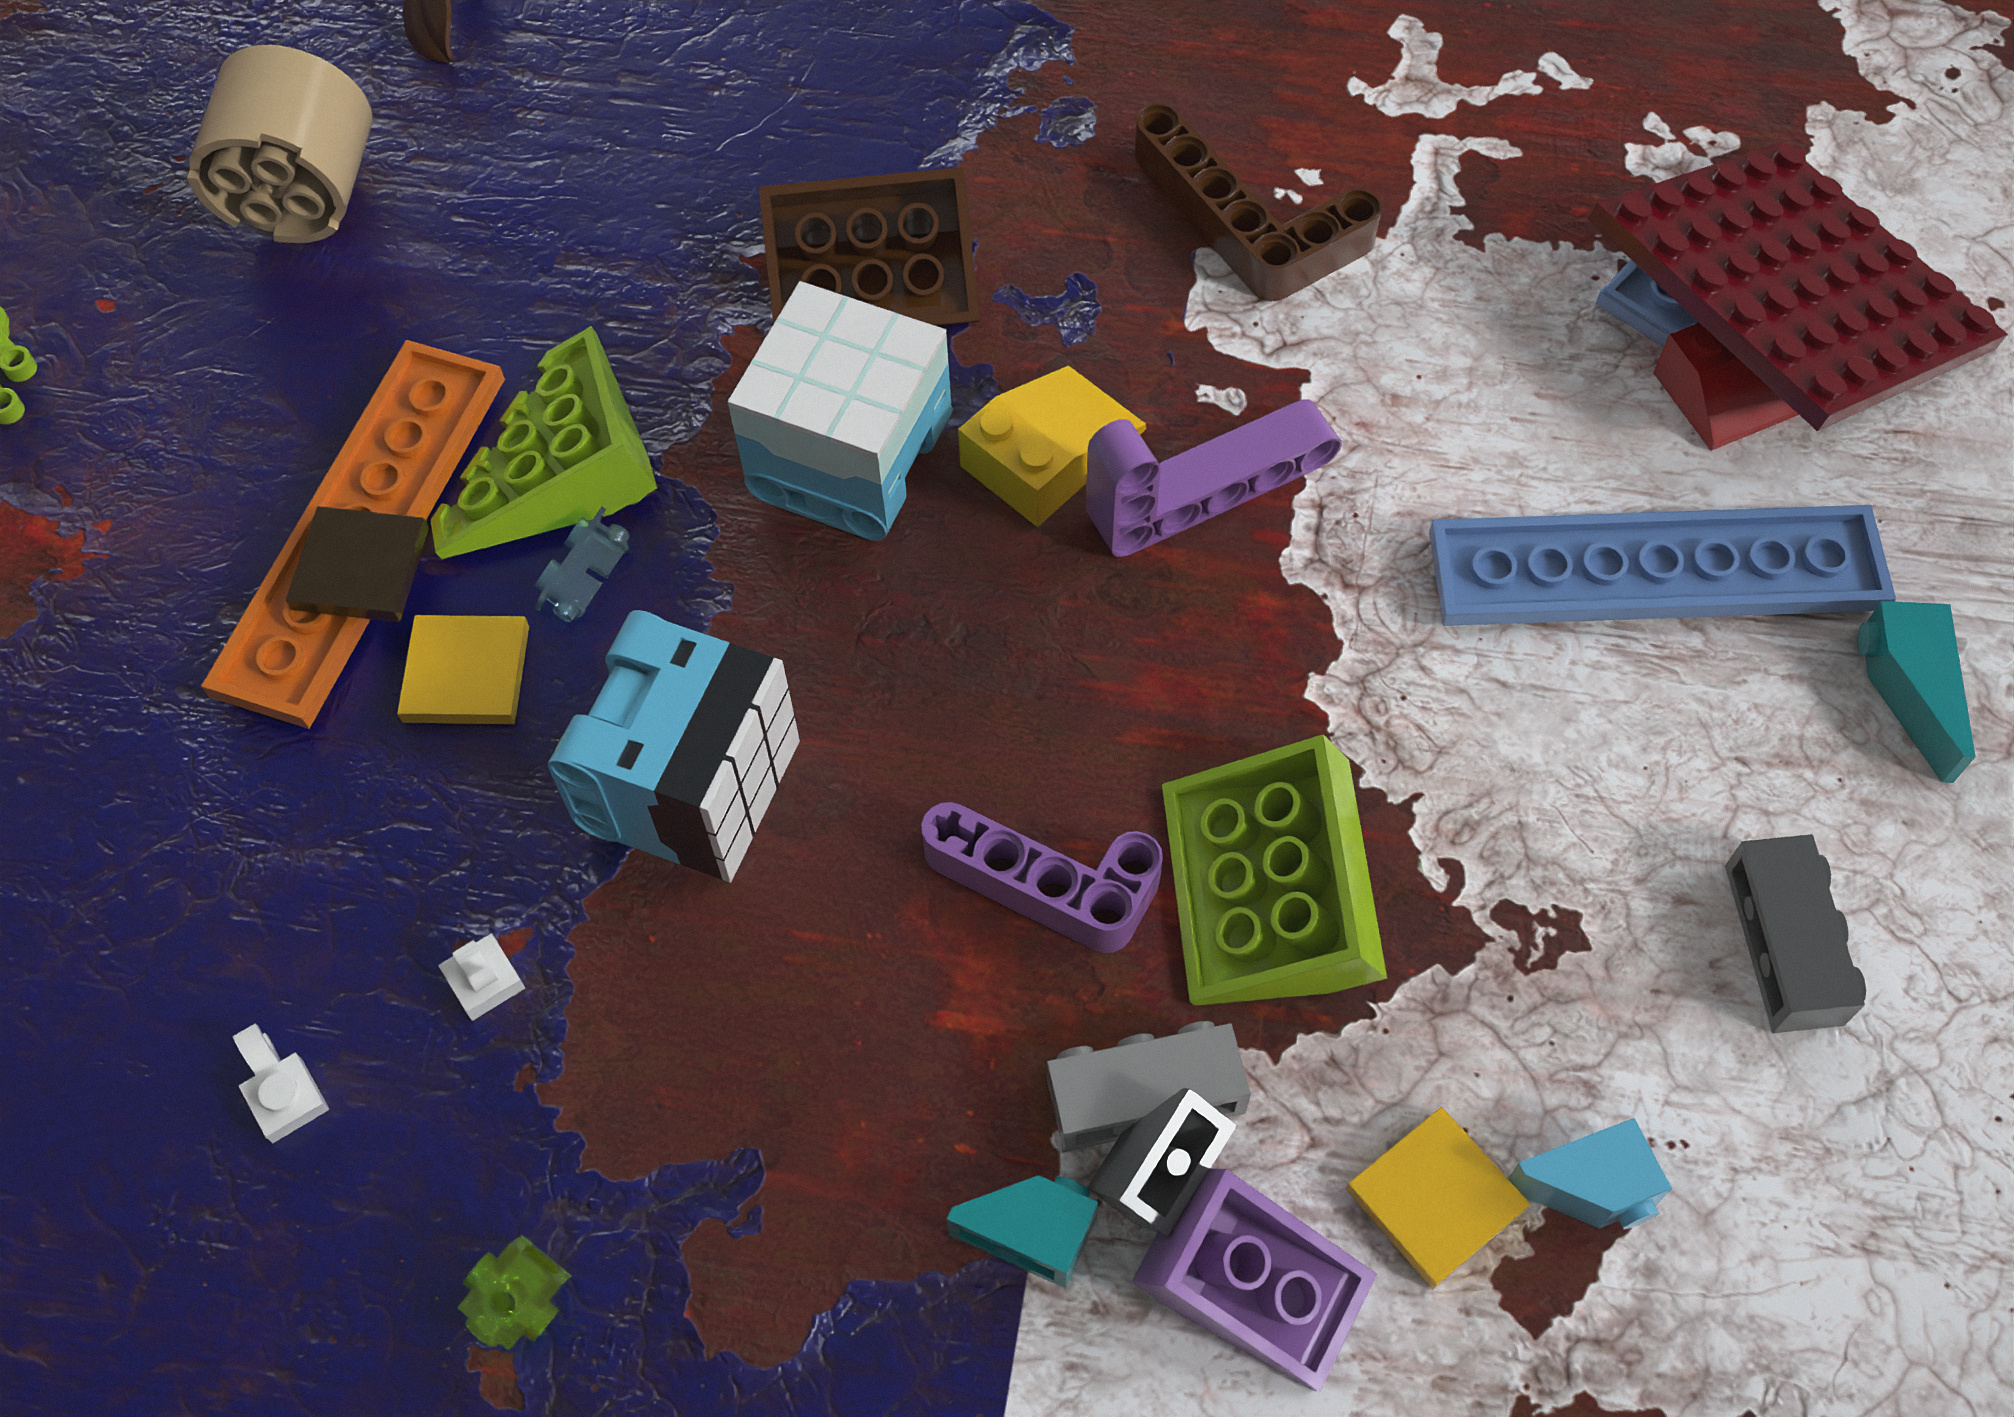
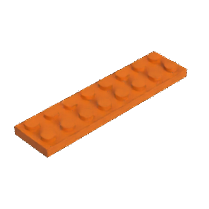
[201,340,505,729]

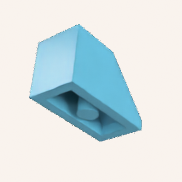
[1507,1118,1672,1230]

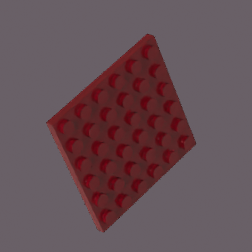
[1588,141,2008,432]

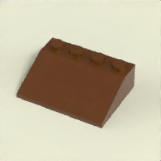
[759,167,980,326]

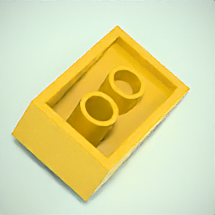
[958,366,1146,527]

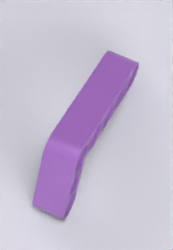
[1085,399,1342,557]

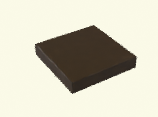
[286,506,429,622]

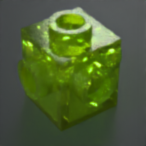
[457,1235,572,1351]

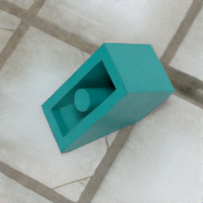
[947,1175,1098,1289]

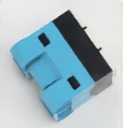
[548,610,800,883]

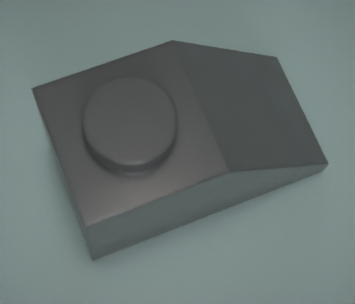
[1087,1088,1236,1236]

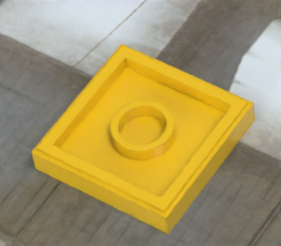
[397,615,529,724]
[1346,1106,1531,1290]

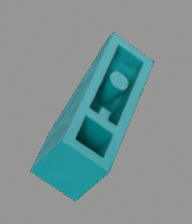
[1857,601,1976,783]

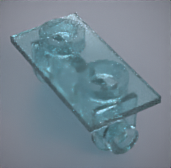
[534,507,630,622]

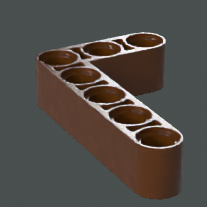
[1135,103,1382,301]

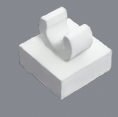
[438,933,525,1021]

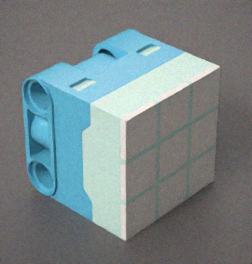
[728,281,953,541]

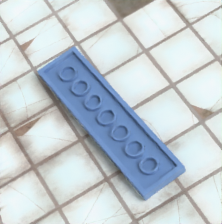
[1429,505,1896,626]

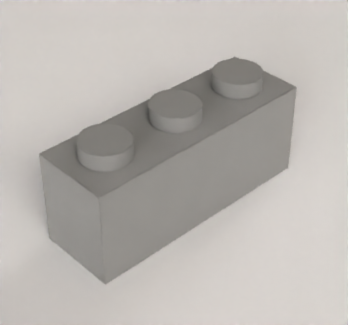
[1047,1021,1251,1152]

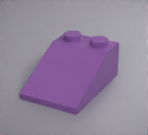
[1131,1168,1377,1392]

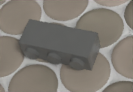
[1725,834,1866,1033]

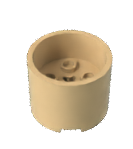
[187,45,372,243]

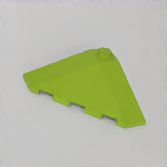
[430,326,657,559]

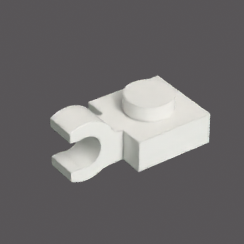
[233,1023,330,1143]

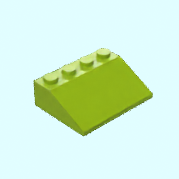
[1162,734,1387,1006]

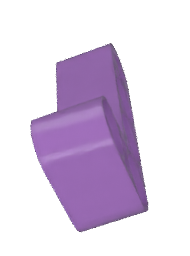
[921,802,1163,953]

